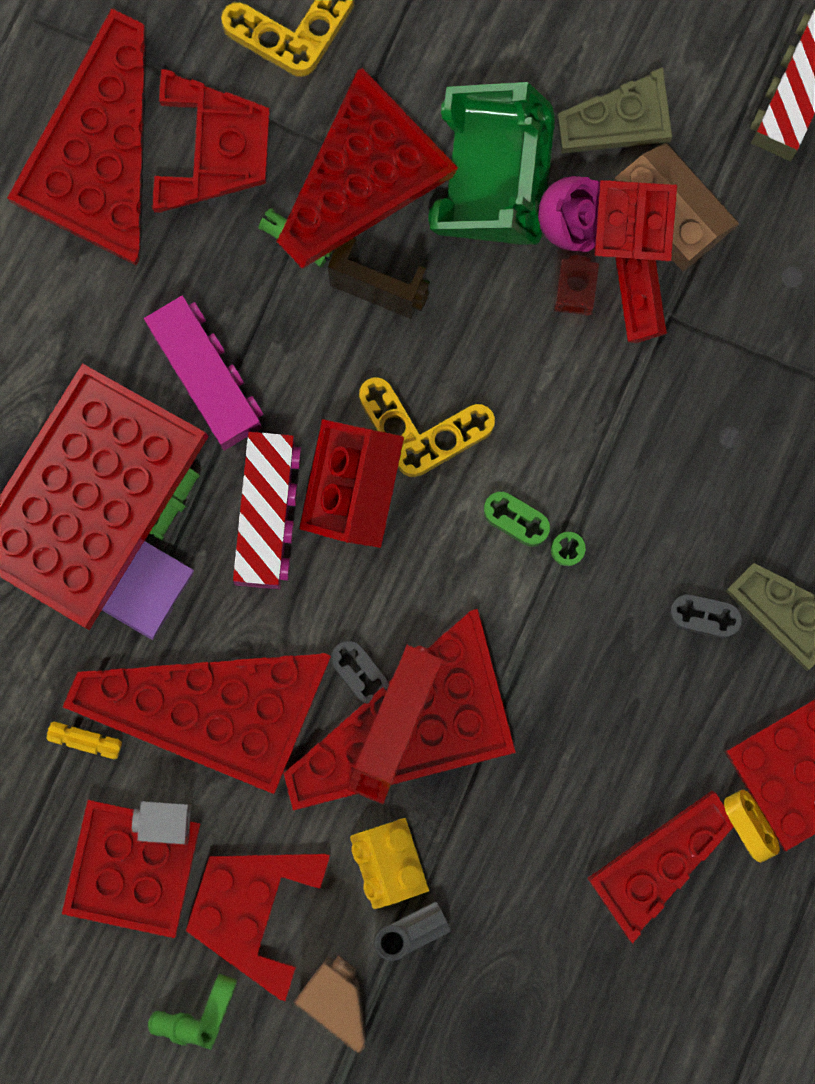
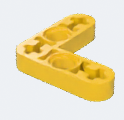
[221,0,355,76]
[359,377,495,477]

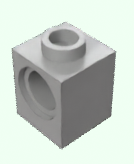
[132,801,192,844]

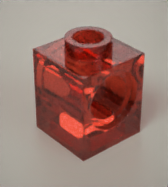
[554,255,599,316]

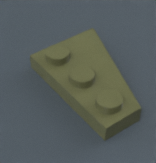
[557,67,672,153]
[726,563,815,671]

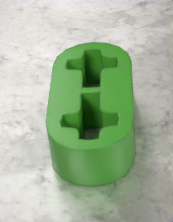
[483,492,550,547]
[196,973,238,1050]

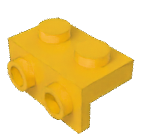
[350,818,429,909]

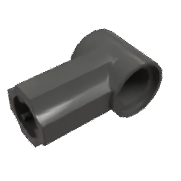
[374,901,451,961]

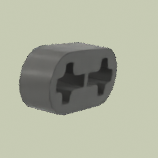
[669,594,742,638]
[331,641,389,704]

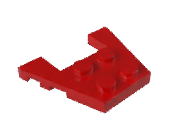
[152,69,270,213]
[186,854,331,1001]

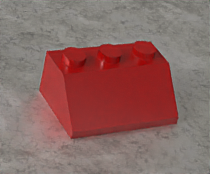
[299,419,404,548]

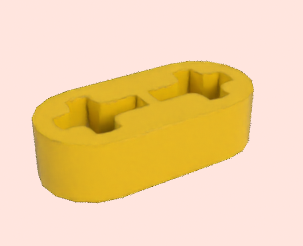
[724,790,780,863]

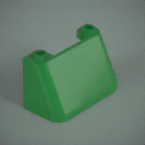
[428,82,555,245]

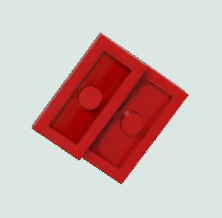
[594,180,677,261]

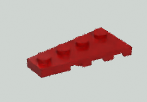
[587,791,734,944]

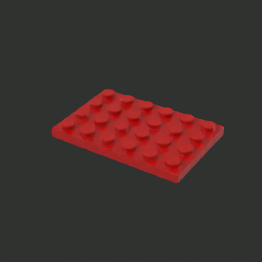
[0,363,209,630]

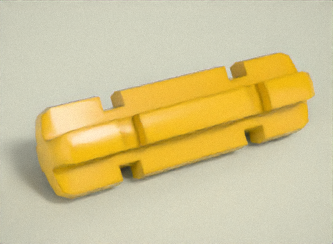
[46,721,122,759]

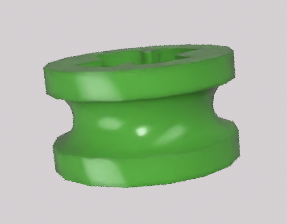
[551,532,586,566]

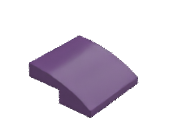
[102,541,194,640]

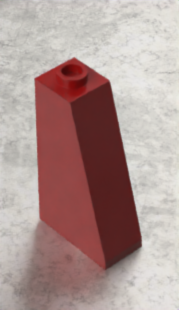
[348,645,443,804]

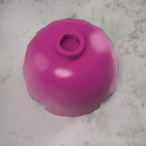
[538,176,600,252]

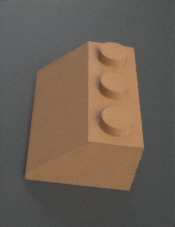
[614,143,739,272]
[295,955,366,1053]

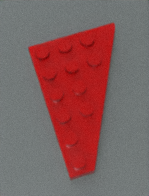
[7,9,146,266]
[277,68,458,269]
[284,609,516,811]
[63,653,331,794]

